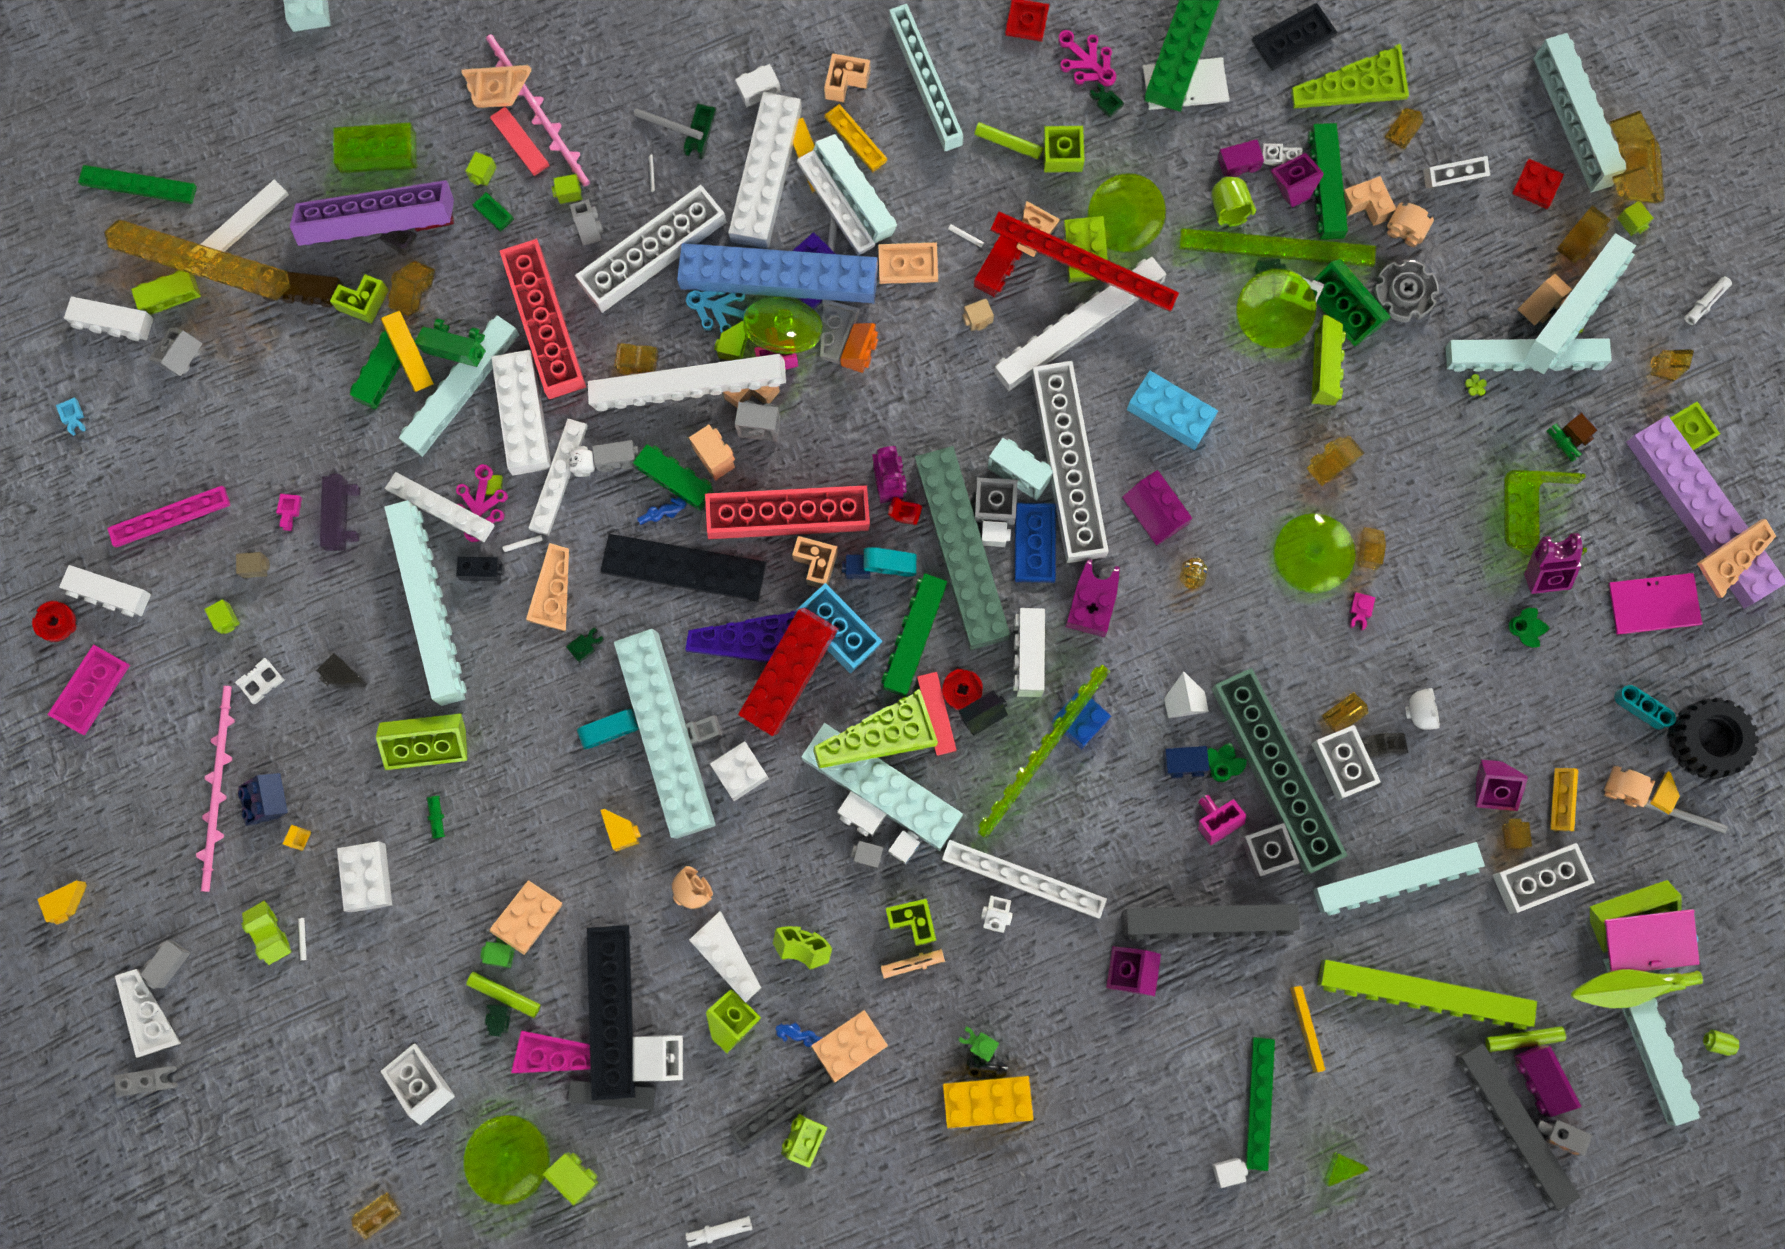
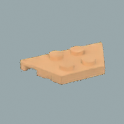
[462,65,531,108]

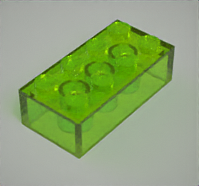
[333,122,417,174]

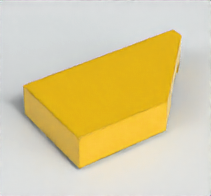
[1650,771,1680,815]

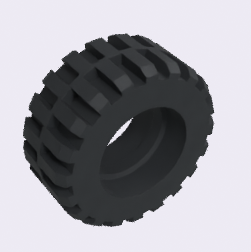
[1669,698,1759,780]

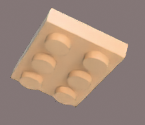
[878,243,938,284]
[490,880,562,955]
[811,1010,888,1083]

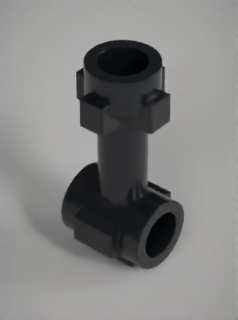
[966,1055,1007,1078]

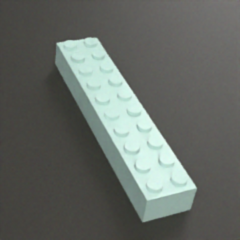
[385,500,467,706]
[614,629,716,839]

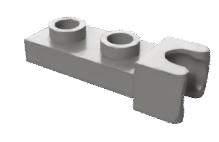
[115,1066,178,1097]

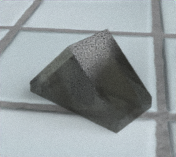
[379,230,417,256]

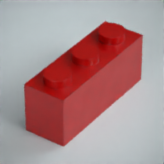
[974,235,1023,297]

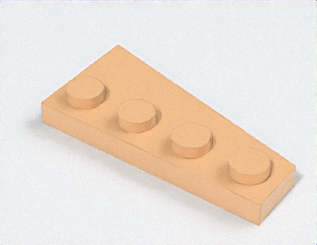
[1697,519,1776,598]
[526,543,569,632]

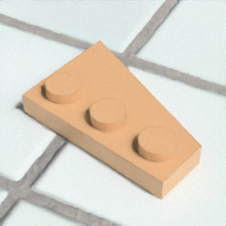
[1017,201,1060,257]

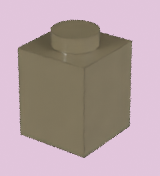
[236,552,270,578]

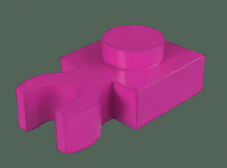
[1350,592,1375,631]

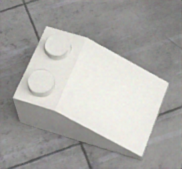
[381,1043,455,1125]

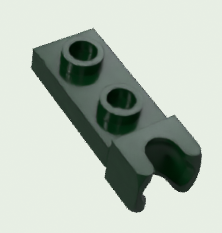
[683,104,716,159]

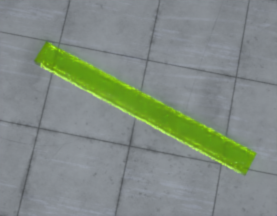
[1179,228,1376,267]
[977,664,1111,838]

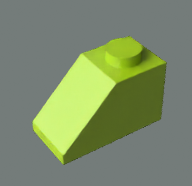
[714,319,751,361]

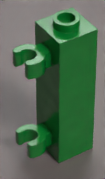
[414,318,486,367]

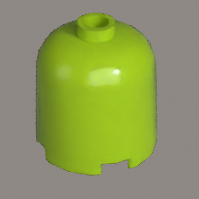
[1211,177,1256,227]

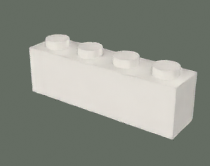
[64,297,153,341]
[59,565,151,617]

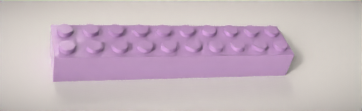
[1626,415,1785,608]

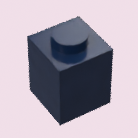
[842,555,871,579]

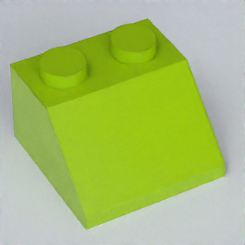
[543,1152,599,1206]

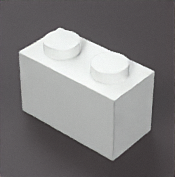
[735,64,781,107]
[838,791,886,837]

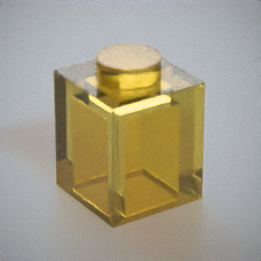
[1502,818,1532,850]

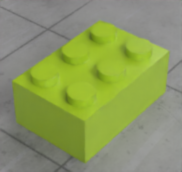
[1063,216,1108,283]

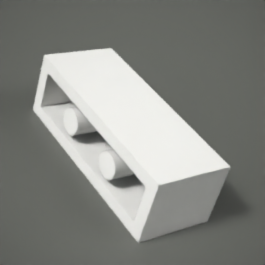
[1423,156,1490,188]

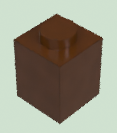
[1561,412,1598,448]

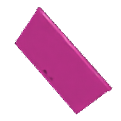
[1608,573,1703,635]
[1604,909,1700,972]

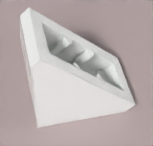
[1164,671,1209,719]

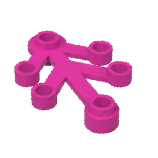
[1058,30,1116,87]
[456,464,508,542]

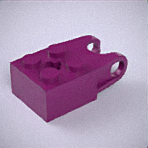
[872,446,907,504]
[1524,533,1583,594]
[1065,559,1120,638]

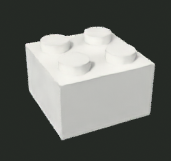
[710,741,769,801]

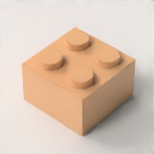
[689,425,735,481]

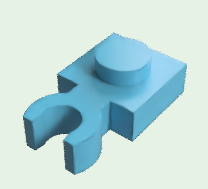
[56,398,86,436]

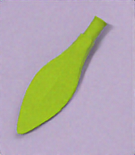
[1571,969,1703,1008]

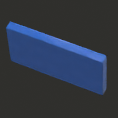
[1015,503,1056,583]

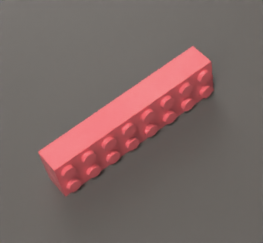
[500,239,586,399]
[705,485,870,539]

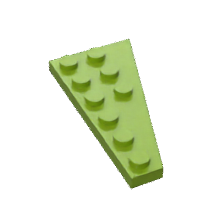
[1291,43,1409,109]
[813,689,938,769]

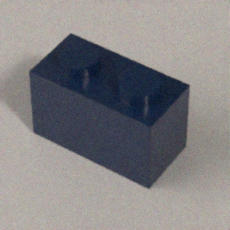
[1163,746,1209,779]

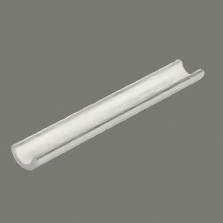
[649,154,655,192]
[948,224,984,248]
[503,535,543,552]
[298,918,306,961]

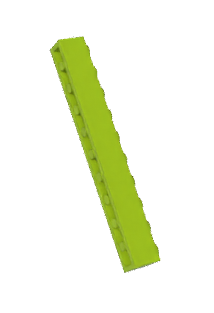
[1317,960,1537,1030]

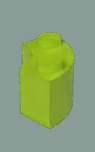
[241,900,292,965]
[772,926,832,969]

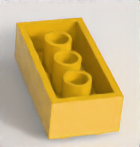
[943,1076,1033,1128]

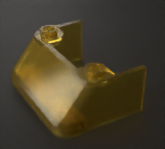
[1609,110,1665,204]

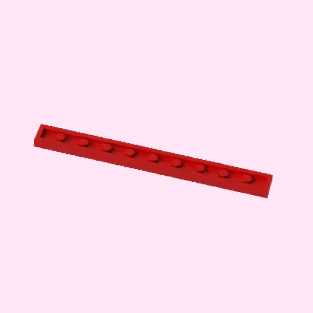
[990,211,1179,312]

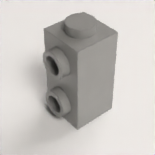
[570,199,603,246]
[593,440,640,472]
[140,940,191,989]

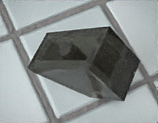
[316,653,367,688]
[1362,733,1409,758]

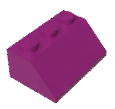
[1122,470,1192,546]
[1514,1045,1582,1117]

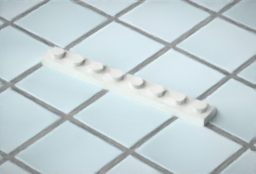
[942,840,1107,919]

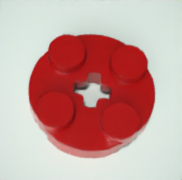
[32,601,77,642]
[942,669,983,711]

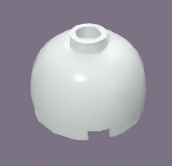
[1405,688,1440,730]

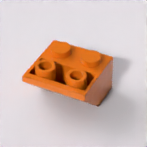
[840,323,878,373]

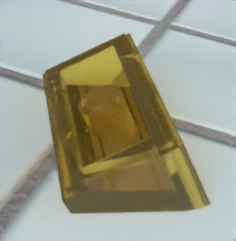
[1385,108,1424,149]
[1321,692,1369,733]
[352,1192,402,1240]

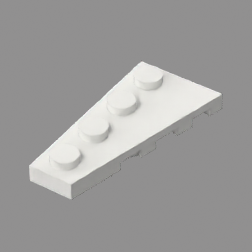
[689,911,762,1002]
[115,969,181,1058]

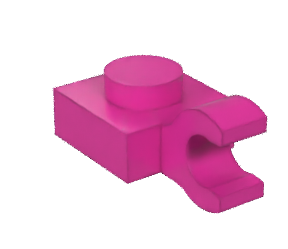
[276,494,302,531]

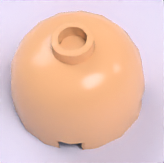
[672,866,713,909]

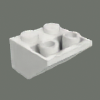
[632,1035,683,1081]

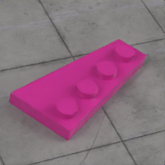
[511,1031,591,1073]

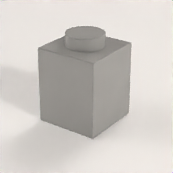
[851,841,883,869]

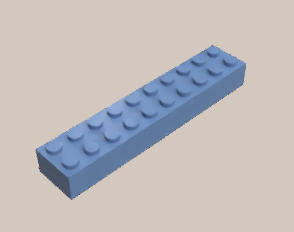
[677,243,878,303]

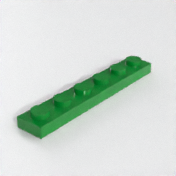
[78,165,197,204]
[1245,1037,1275,1171]

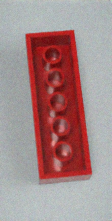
[738,607,839,736]

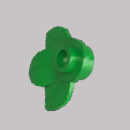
[1508,608,1550,648]
[1207,743,1247,782]

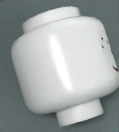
[569,446,595,477]

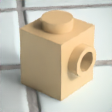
[962,299,994,331]

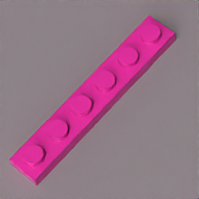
[107,486,231,548]

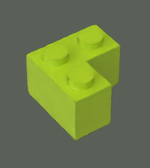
[330,274,389,324]
[886,899,936,946]

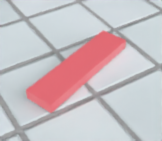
[490,107,550,176]
[917,672,957,756]

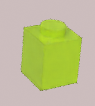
[465,151,497,186]
[551,174,582,204]
[1617,200,1654,236]
[204,599,240,634]

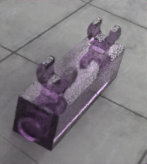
[320,473,361,551]

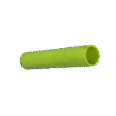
[974,122,1043,160]
[466,972,541,1018]
[1485,1026,1566,1052]

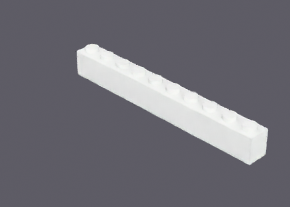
[994,257,1167,391]
[588,354,786,411]

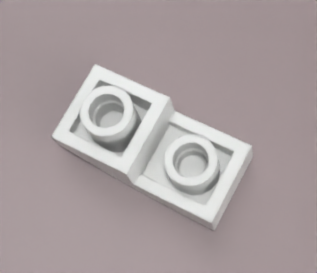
[1263,144,1302,167]

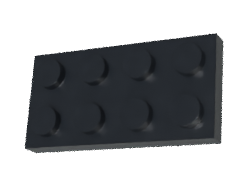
[1252,3,1337,71]

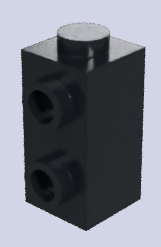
[456,556,505,582]
[958,690,1008,736]

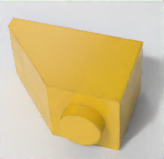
[600,809,641,851]
[37,880,87,924]

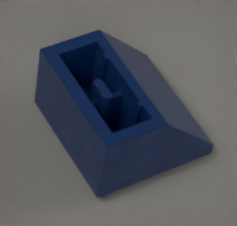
[238,773,288,826]

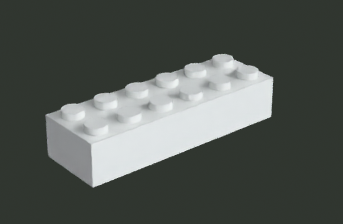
[491,350,551,476]

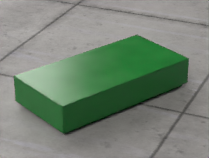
[473,192,514,232]

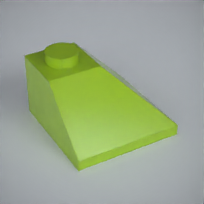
[706,988,761,1053]

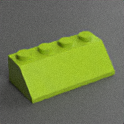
[1311,315,1346,406]
[376,713,468,770]
[1589,880,1682,953]

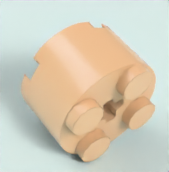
[1387,202,1434,247]
[1604,766,1655,808]

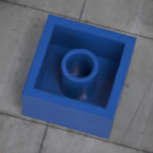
[1051,688,1111,750]

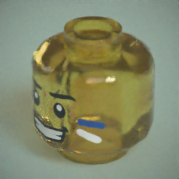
[1180,558,1208,589]

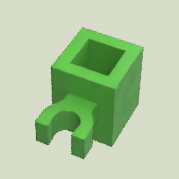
[480,937,515,968]
[958,1026,999,1062]

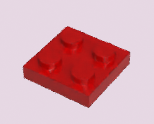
[1005,0,1050,42]
[1512,159,1564,209]

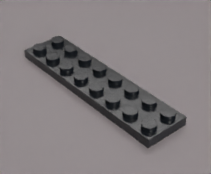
[600,534,767,602]
[587,925,636,1101]

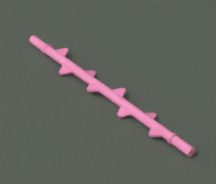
[486,35,590,187]
[196,686,235,892]

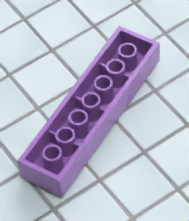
[289,180,454,246]

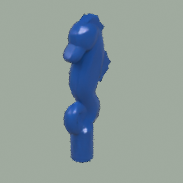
[637,498,687,525]
[775,1022,824,1047]

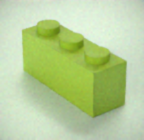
[131,269,201,315]

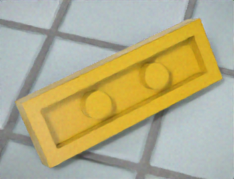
[1551,768,1578,831]

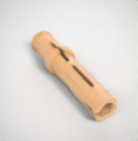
[881,949,945,979]

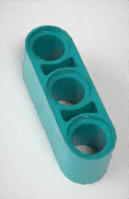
[863,547,917,577]
[1614,685,1676,730]
[577,709,639,750]

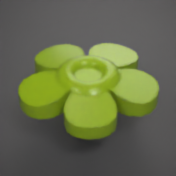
[1465,374,1487,396]

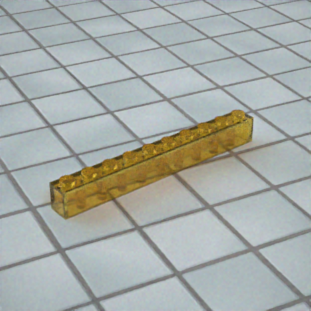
[104,219,290,300]

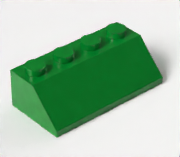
[1306,259,1391,347]

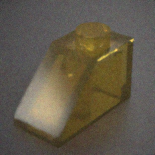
[1650,349,1694,382]
[1357,527,1386,570]

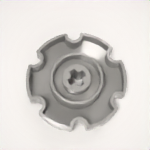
[1374,260,1439,322]

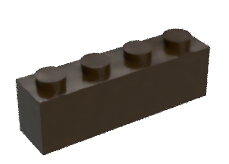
[257,268,344,308]

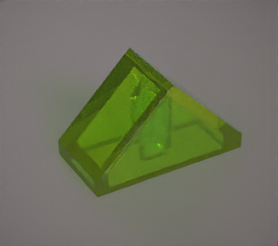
[1323,1152,1369,1187]

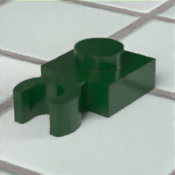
[1089,83,1124,118]
[566,628,604,663]

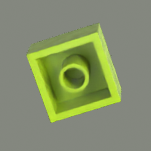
[1043,126,1085,173]

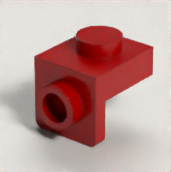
[888,497,923,526]

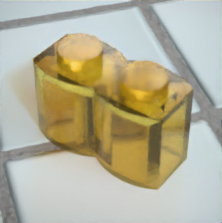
[614,343,659,375]

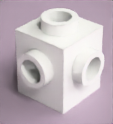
[981,896,1013,933]

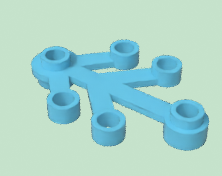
[686,290,759,333]

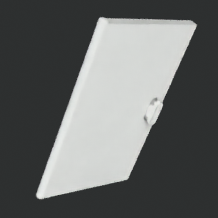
[1142,57,1229,110]

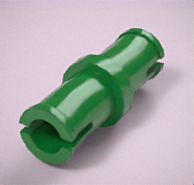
[1546,423,1582,462]
[426,796,445,839]

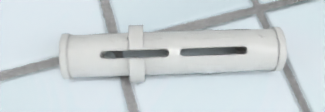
[1684,276,1732,325]
[686,1216,753,1247]

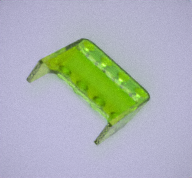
[1504,470,1587,556]

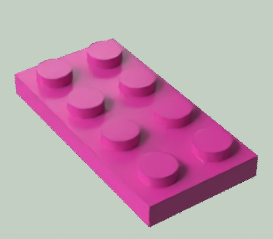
[47,644,130,735]

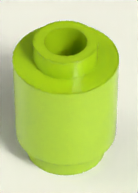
[1703,1030,1739,1056]

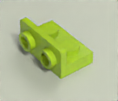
[781,1114,828,1168]

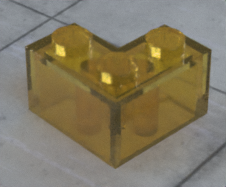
[1556,206,1611,263]
[388,260,435,316]
[1307,435,1365,486]

